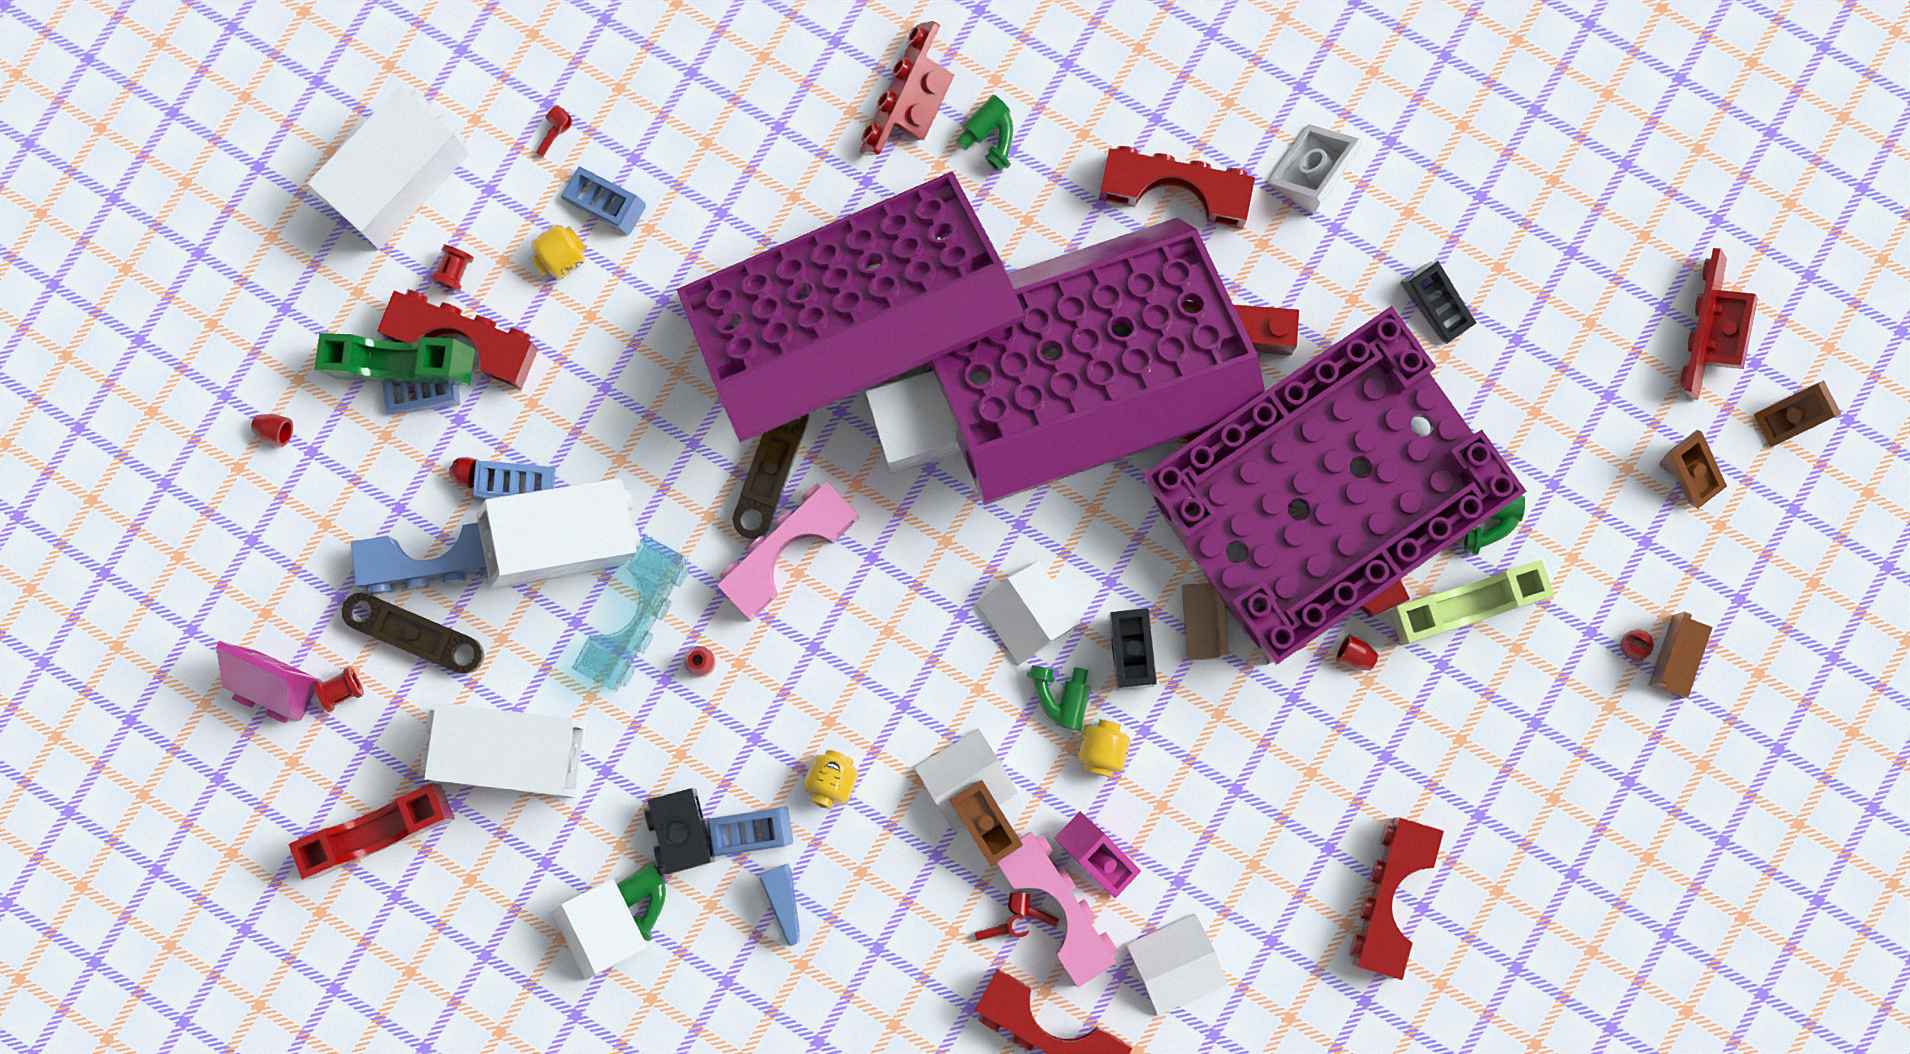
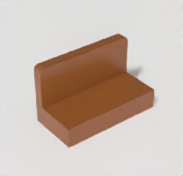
[1649,611,1713,699]

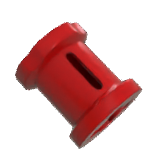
[429,244,474,292]
[314,666,364,712]

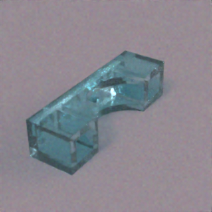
[572,535,690,691]

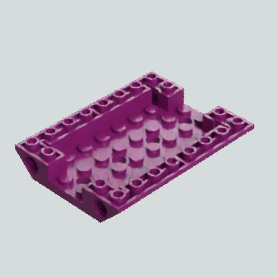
[676,171,1026,443]
[924,217,1265,505]
[1142,306,1527,665]

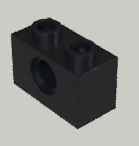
[1109,608,1157,691]
[644,788,715,875]

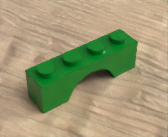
[314,333,475,386]

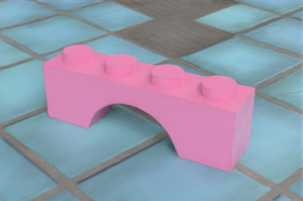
[717,481,860,621]
[997,832,1118,988]

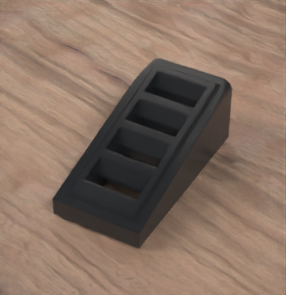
[1400,261,1476,344]

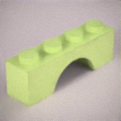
[1389,559,1555,646]

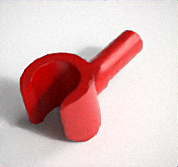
[535,105,572,157]
[1008,892,1059,927]
[975,914,1030,941]

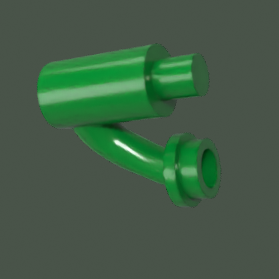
[956,94,1014,172]
[1464,496,1525,555]
[1026,665,1091,731]
[617,861,667,942]

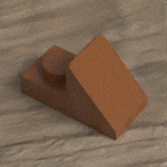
[1754,380,1841,447]
[1659,429,1727,509]
[949,780,1023,866]

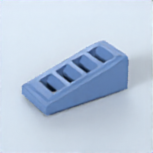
[561,166,646,235]
[382,381,461,415]
[473,461,556,501]
[708,806,793,857]
[760,863,801,946]

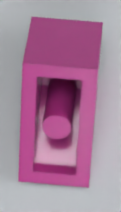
[1054,811,1141,899]

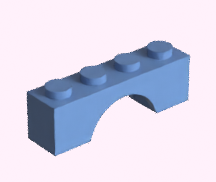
[351,523,488,595]

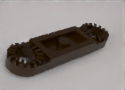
[732,413,810,539]
[341,592,484,674]

